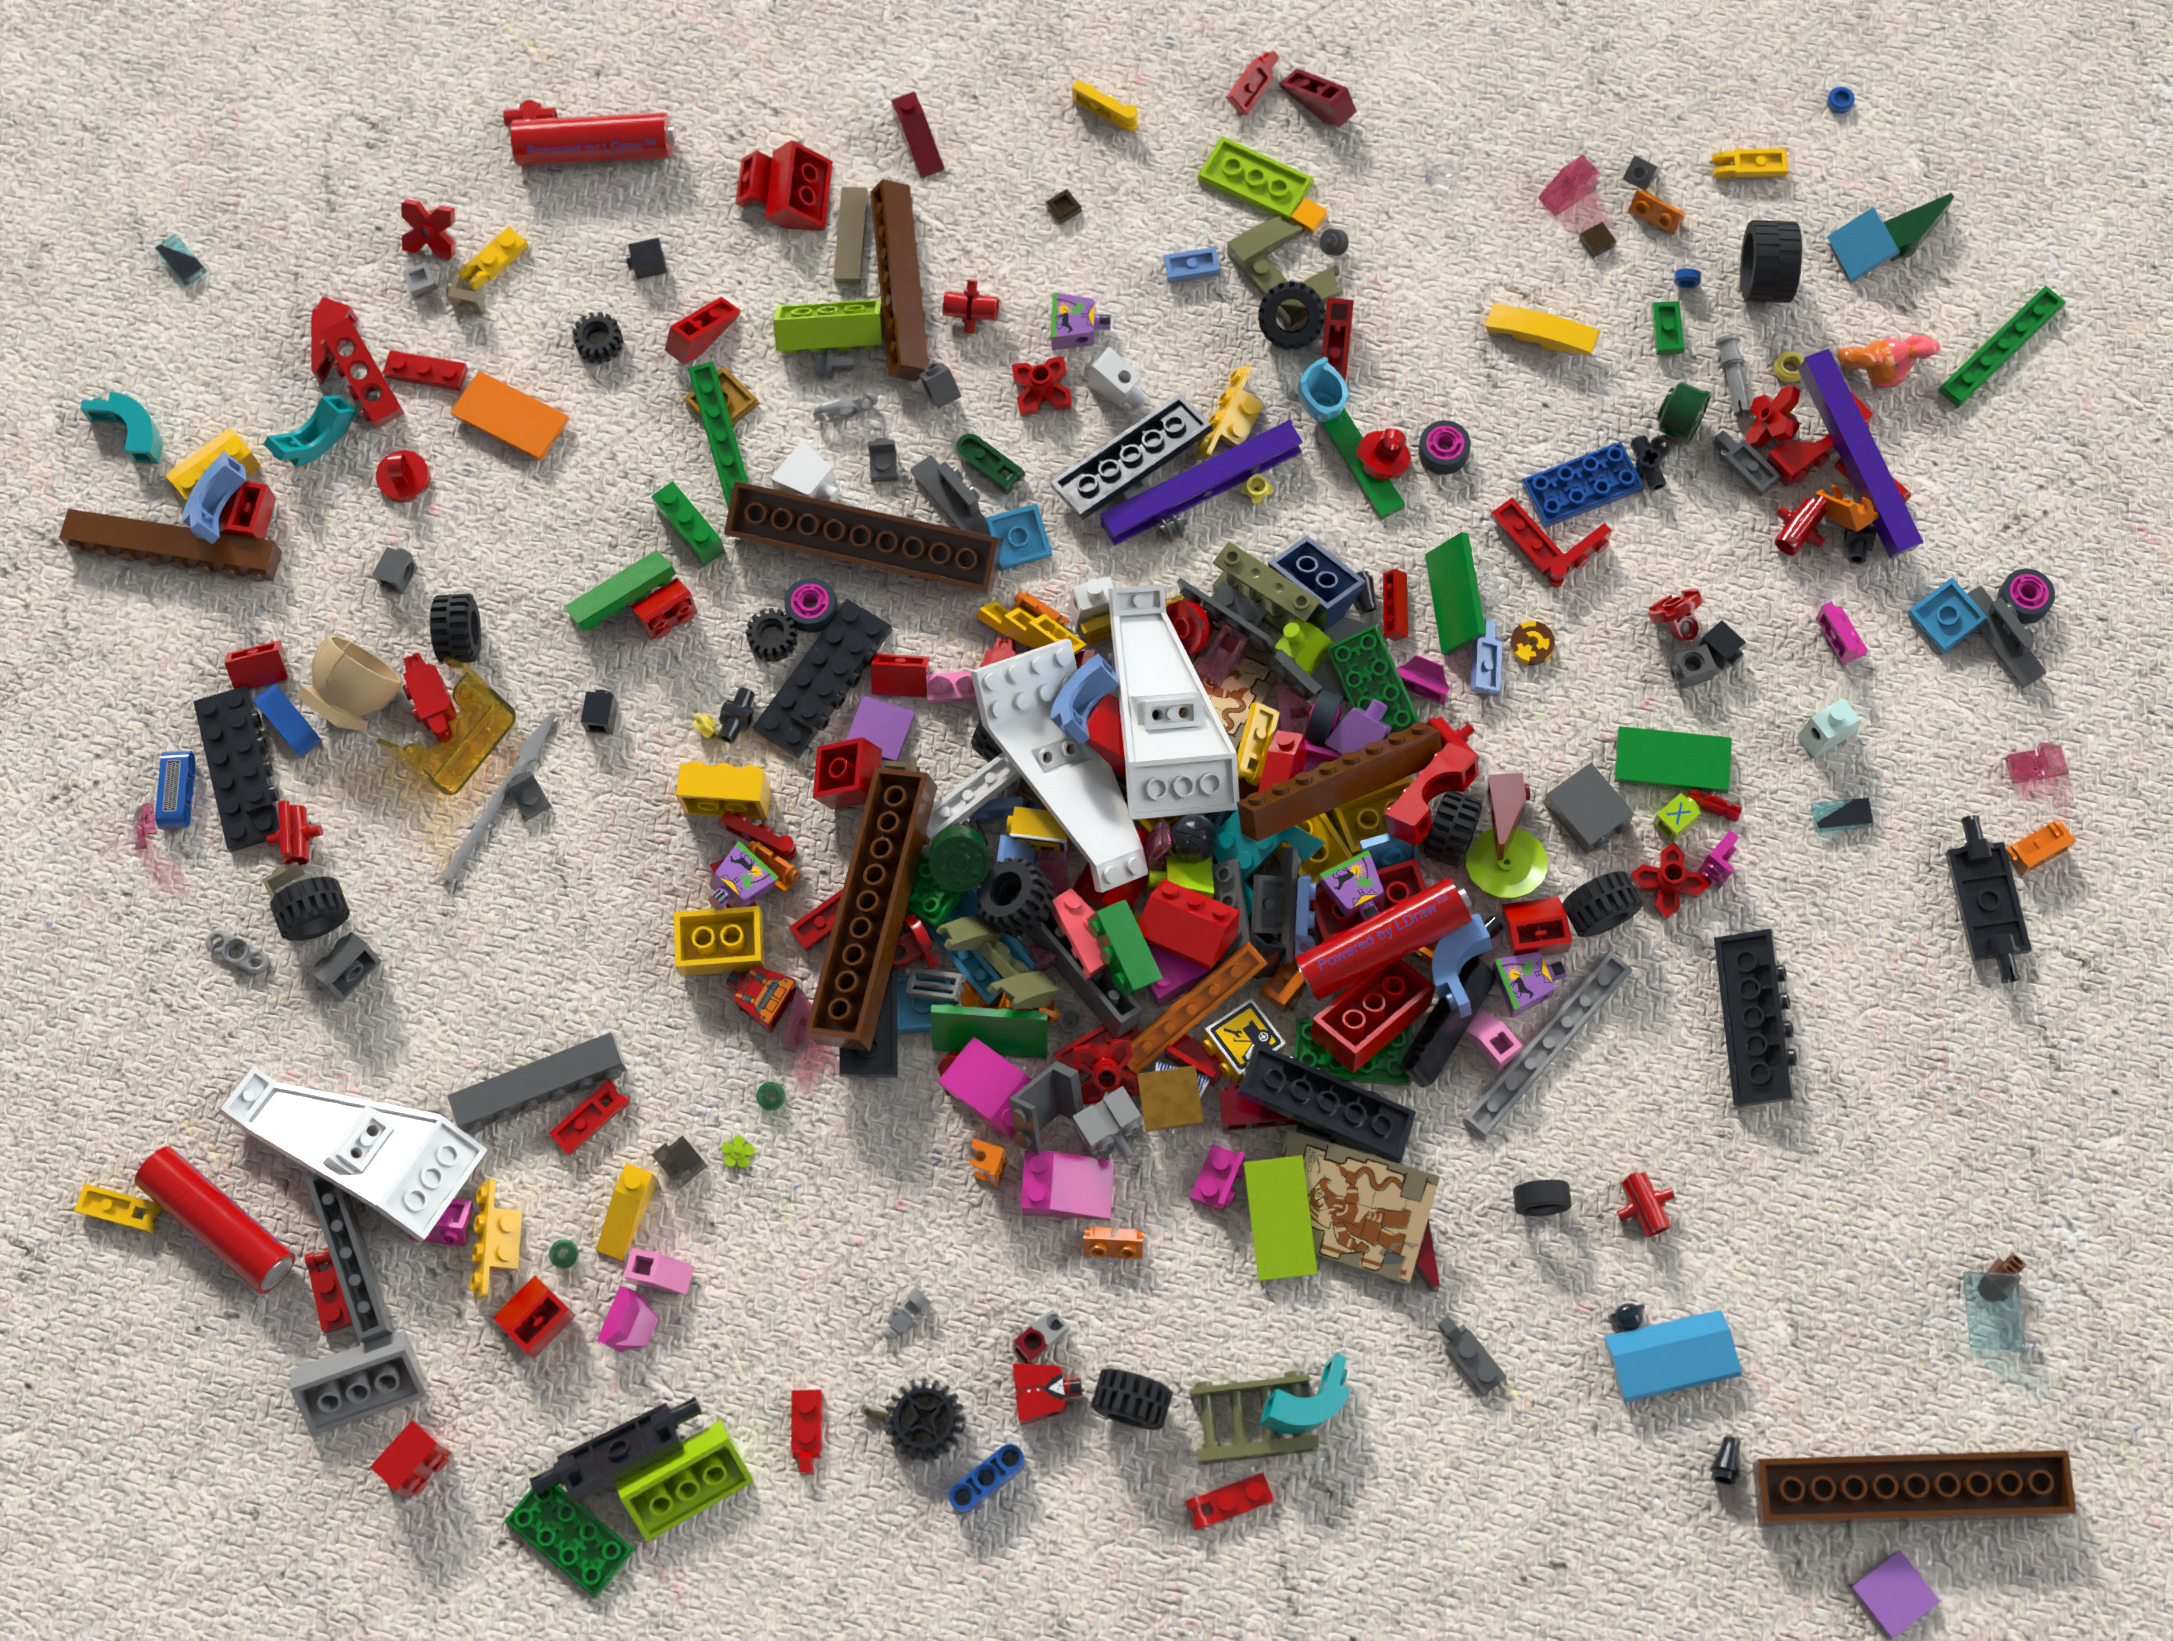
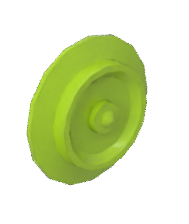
[1466,828,1548,899]

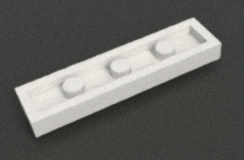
[926,753,1021,842]

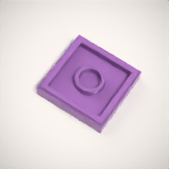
[846,696,916,761]
[1851,1550,1941,1639]

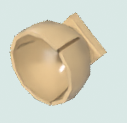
[296,635,403,731]

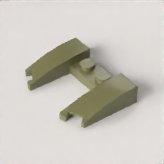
[1227,216,1343,328]
[936,914,1061,1009]

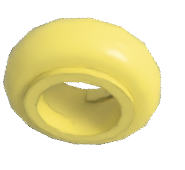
[1774,351,1804,383]

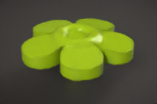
[721,1136,755,1169]

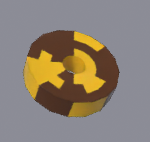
[1510,621,1555,665]

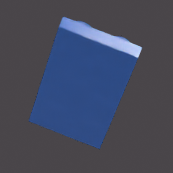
[1521,441,1644,528]

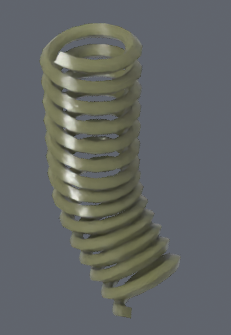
[860,1405,890,1421]

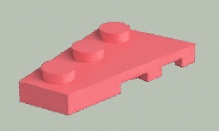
[1050,888,1108,979]

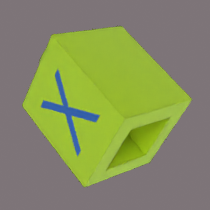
[1653,793,1701,843]

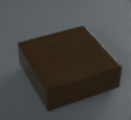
[1046,189,1082,225]
[1579,222,1617,258]

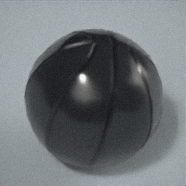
[1169,814,1219,864]

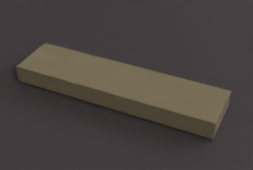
[834,187,868,284]

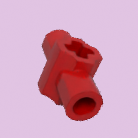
[503,100,558,127]

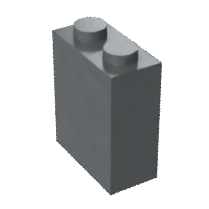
[1544,762,1634,855]

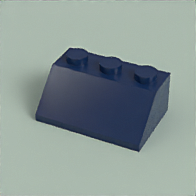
[1268,535,1366,631]

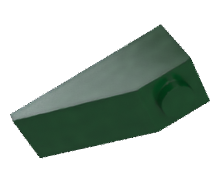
[1884,193,1954,261]

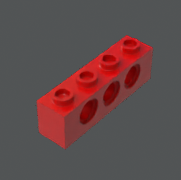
[319,316,405,429]

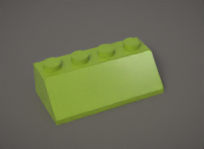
[773,299,883,354]
[615,1420,754,1542]

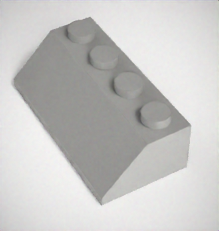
[290,1330,426,1436]

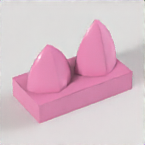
[927,671,977,704]

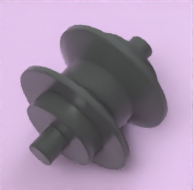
[1319,229,1349,256]
[1156,513,1188,543]

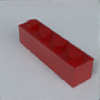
[1383,568,1408,641]

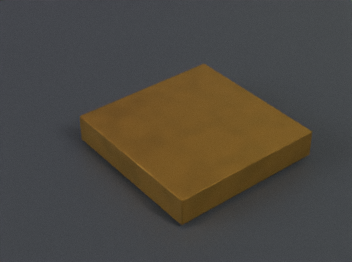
[684,366,759,427]
[1137,1066,1204,1133]

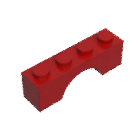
[1767,392,1873,487]
[1385,743,1479,846]

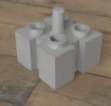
[1072,1086,1142,1160]

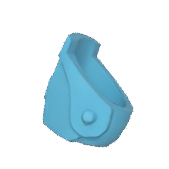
[1298,357,1349,422]

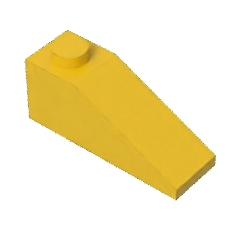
[596,1163,658,1262]

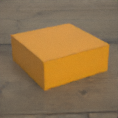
[1291,198,1327,235]

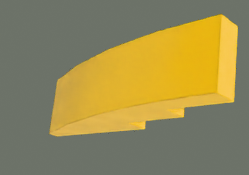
[1485,304,1600,355]
[976,600,1087,655]

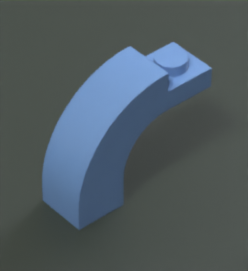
[182,452,246,544]
[1051,653,1119,745]
[1432,913,1492,1018]

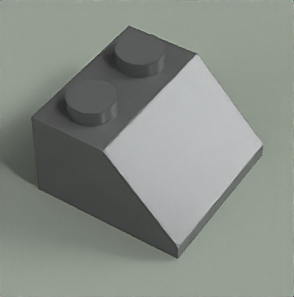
[311,932,382,1002]

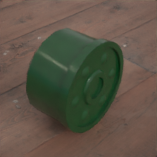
[1656,382,1712,445]
[929,825,990,892]

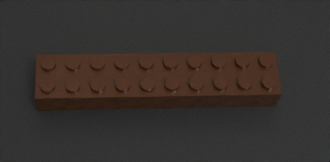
[724,481,1004,592]
[805,767,938,1052]
[1752,1450,2077,1526]

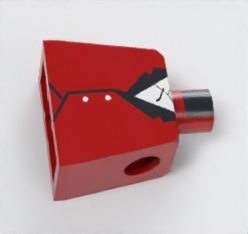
[1012,1364,1083,1426]

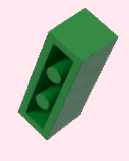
[651,481,725,567]
[1087,899,1163,997]

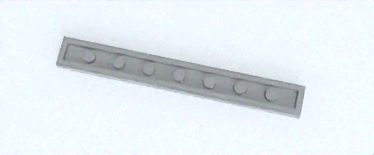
[1462,951,1633,1140]

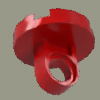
[1356,428,1411,481]
[375,450,431,503]
[1647,588,1703,641]
[1166,600,1214,655]
[892,914,940,970]

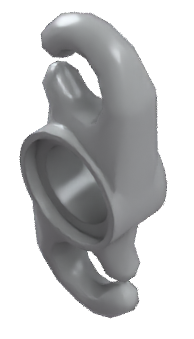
[813,393,878,420]
[205,930,269,974]

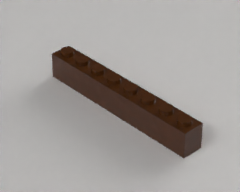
[870,179,930,382]
[59,509,282,582]
[1237,722,1442,842]

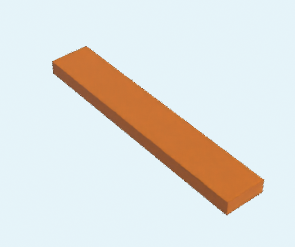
[1126,941,1268,1075]

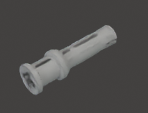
[1715,334,1752,417]

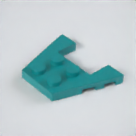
[1214,809,1325,920]

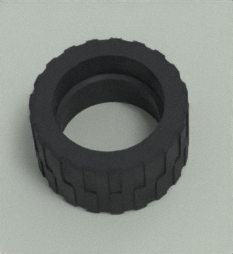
[1740,220,1802,303]

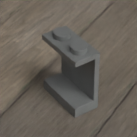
[1009,1061,1084,1155]

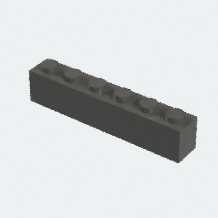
[1013,894,1143,1039]
[447,1032,627,1134]
[305,1174,395,1344]

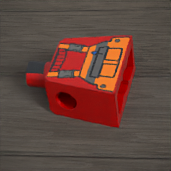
[726,966,799,1034]

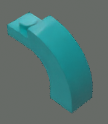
[80,392,161,464]
[263,395,357,467]
[1259,1353,1351,1434]

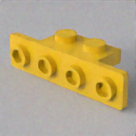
[1194,365,1263,461]
[470,1179,522,1300]

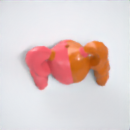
[1837,335,1941,388]

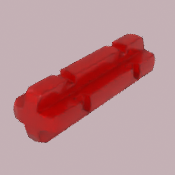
[1687,788,1742,822]

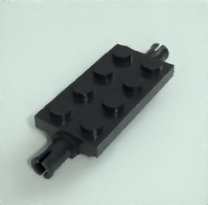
[1945,815,2032,983]
[529,1396,703,1503]

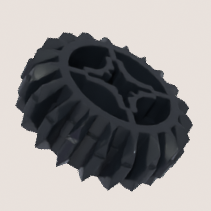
[884,1378,966,1462]

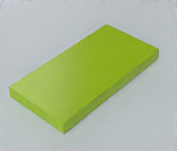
[1197,136,1314,223]
[1244,1155,1318,1281]

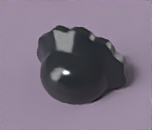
[1608,1303,1645,1331]

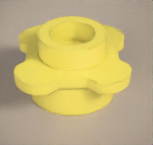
[1241,474,1273,504]
[692,713,719,739]

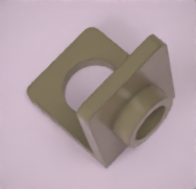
[262,862,305,899]

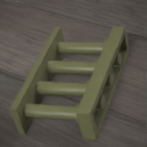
[1212,542,1321,635]
[1189,1371,1319,1465]

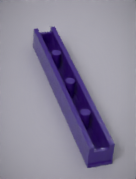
[1798,348,1924,559]
[1099,419,1303,546]

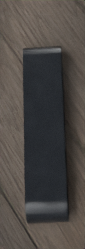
[1400,955,1496,1088]

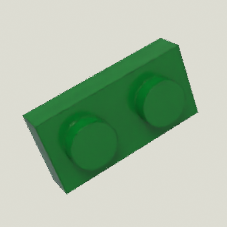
[1651,301,1685,355]

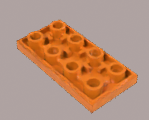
[450,371,570,462]

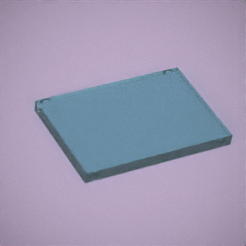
[1962,1271,2026,1351]

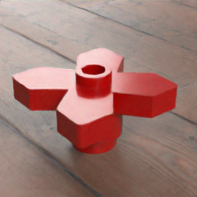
[401,199,455,260]
[1011,357,1072,416]
[1745,385,1800,449]
[1630,843,1710,920]
[1073,1037,1140,1105]

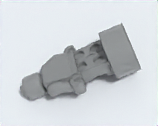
[883,1287,932,1340]

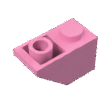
[1464,1010,1523,1072]
[624,1248,694,1296]

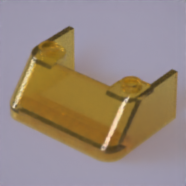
[376,657,516,795]

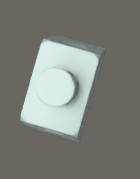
[1797,698,1860,759]

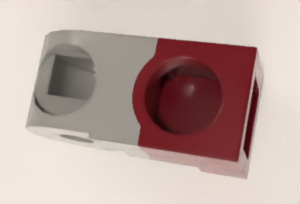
[1012,1309,1070,1364]

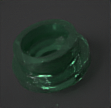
[756,1082,786,1111]
[549,1239,579,1269]

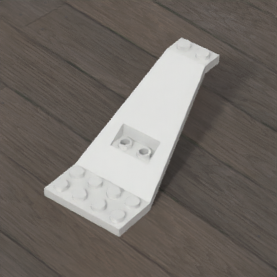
[1108,585,1239,820]
[971,639,1148,892]
[218,1066,488,1242]

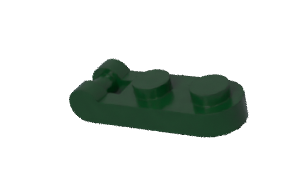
[956,434,1026,495]

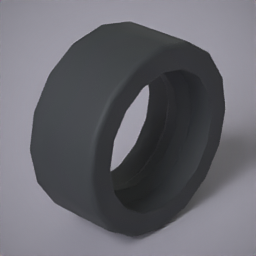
[1513,1179,1572,1216]

